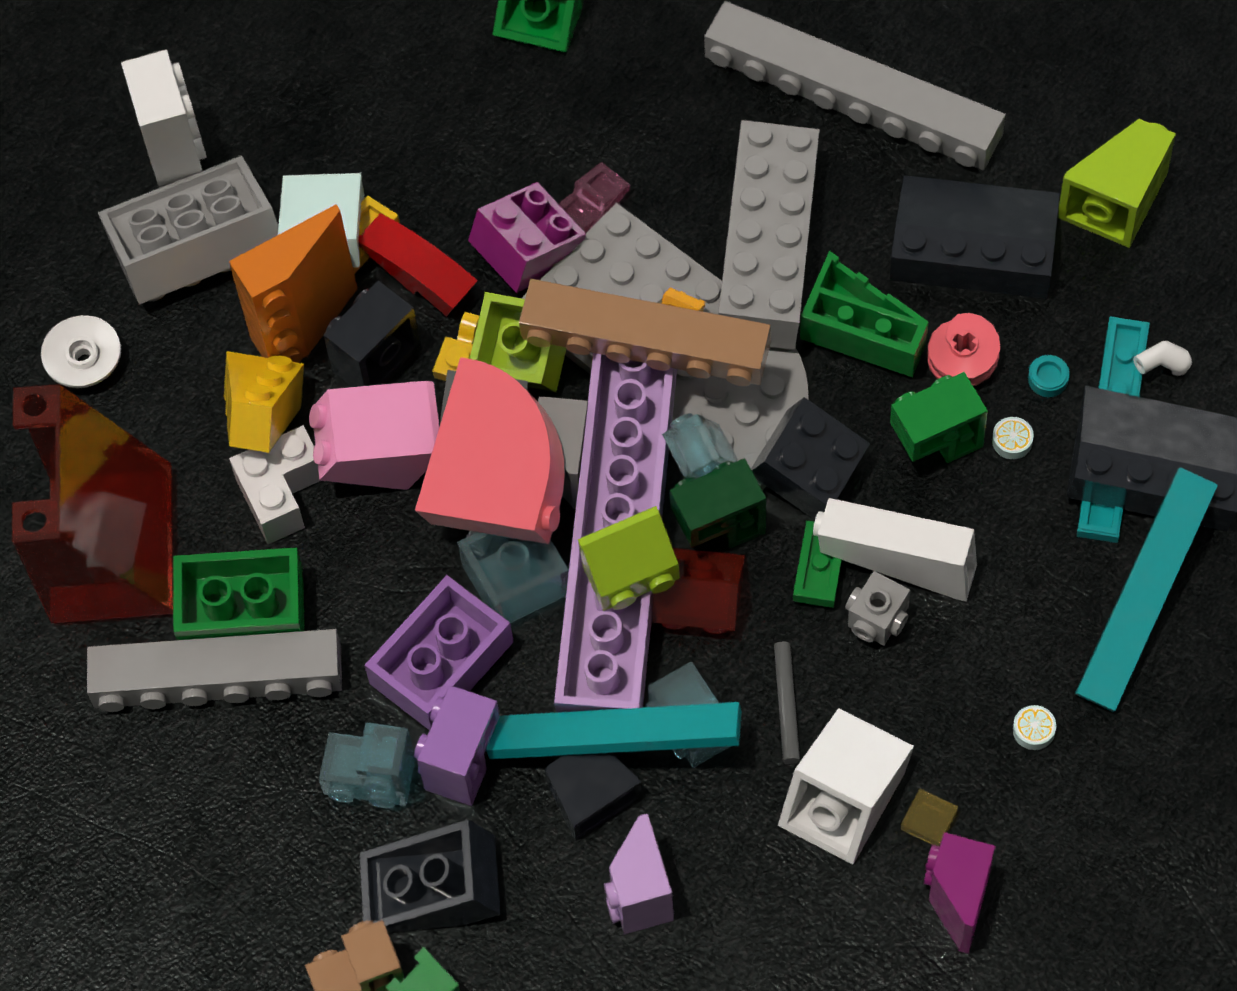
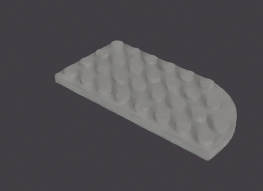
[521,203,808,490]

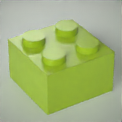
[470,292,567,392]

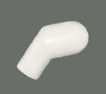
[1133,341,1192,376]

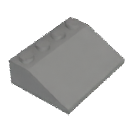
[98,156,279,305]

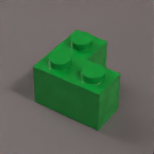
[890,372,988,463]

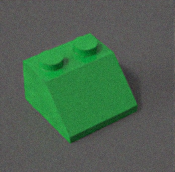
[493,0,584,52]

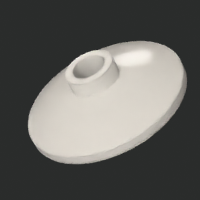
[41,316,121,388]

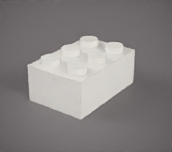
[121,50,207,187]

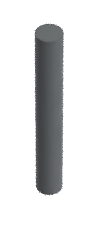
[774,642,800,764]

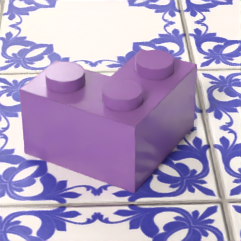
[414,685,500,806]

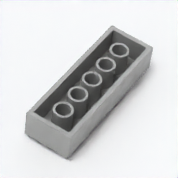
[718,120,819,350]

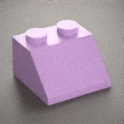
[604,814,674,935]

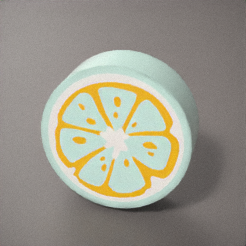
[992,417,1034,459]
[1013,705,1056,750]

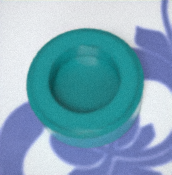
[1028,355,1069,397]

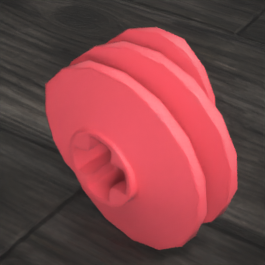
[927,313,1000,386]

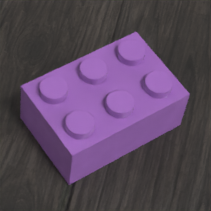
[365,575,513,730]

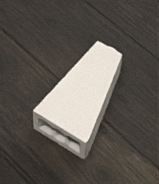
[813,498,977,602]

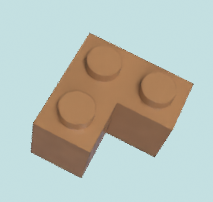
[305,920,404,991]

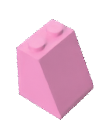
[309,381,439,490]

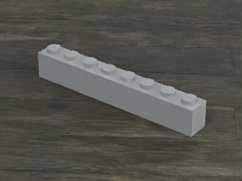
[705,1,1005,170]

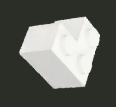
[229,425,322,544]

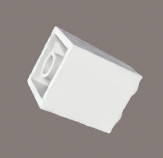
[778,708,914,864]

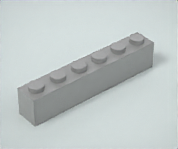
[87,629,342,712]

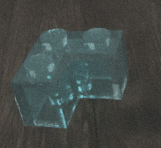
[319,723,415,808]

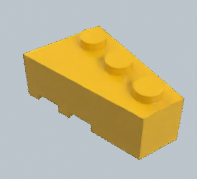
[224,351,304,453]

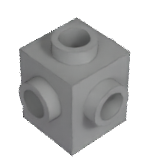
[845,571,910,646]

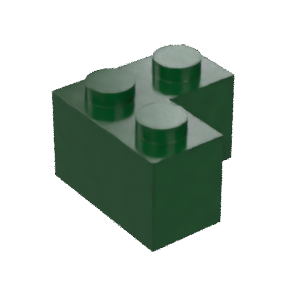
[670,458,766,549]

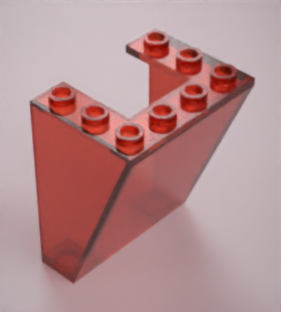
[12,384,174,623]

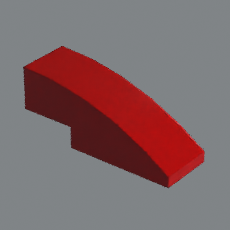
[358,213,478,316]

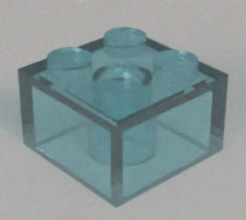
[457,532,569,623]

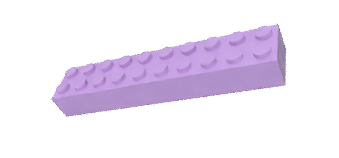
[554,353,677,712]

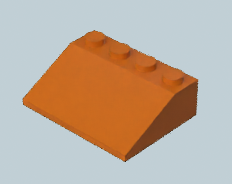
[229,204,358,363]

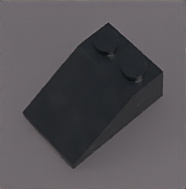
[360,819,501,933]

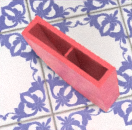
[415,357,565,544]

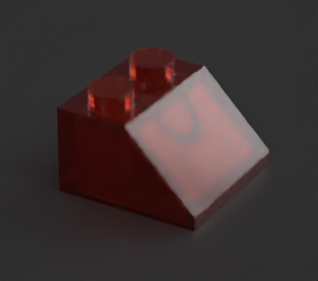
[652,548,745,634]

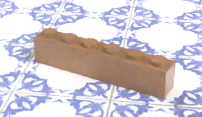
[519,279,771,386]

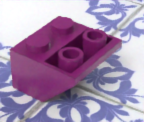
[468,182,586,293]

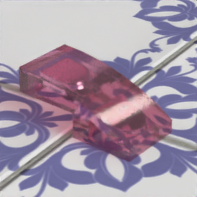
[558,163,630,233]

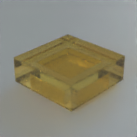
[901,789,958,846]

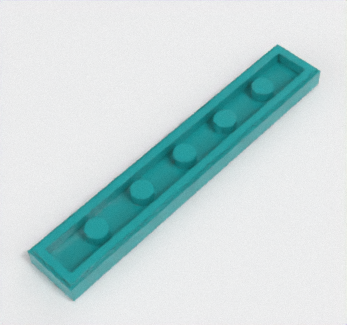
[1077,317,1149,543]
[1075,467,1218,712]
[486,702,742,759]

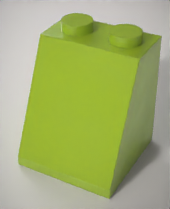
[1057,119,1176,248]

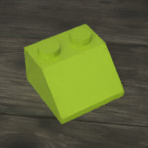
[578,506,680,612]

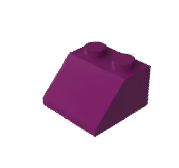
[924,832,995,954]

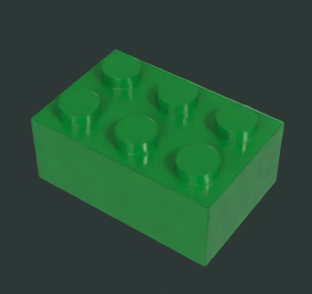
[173,547,304,640]

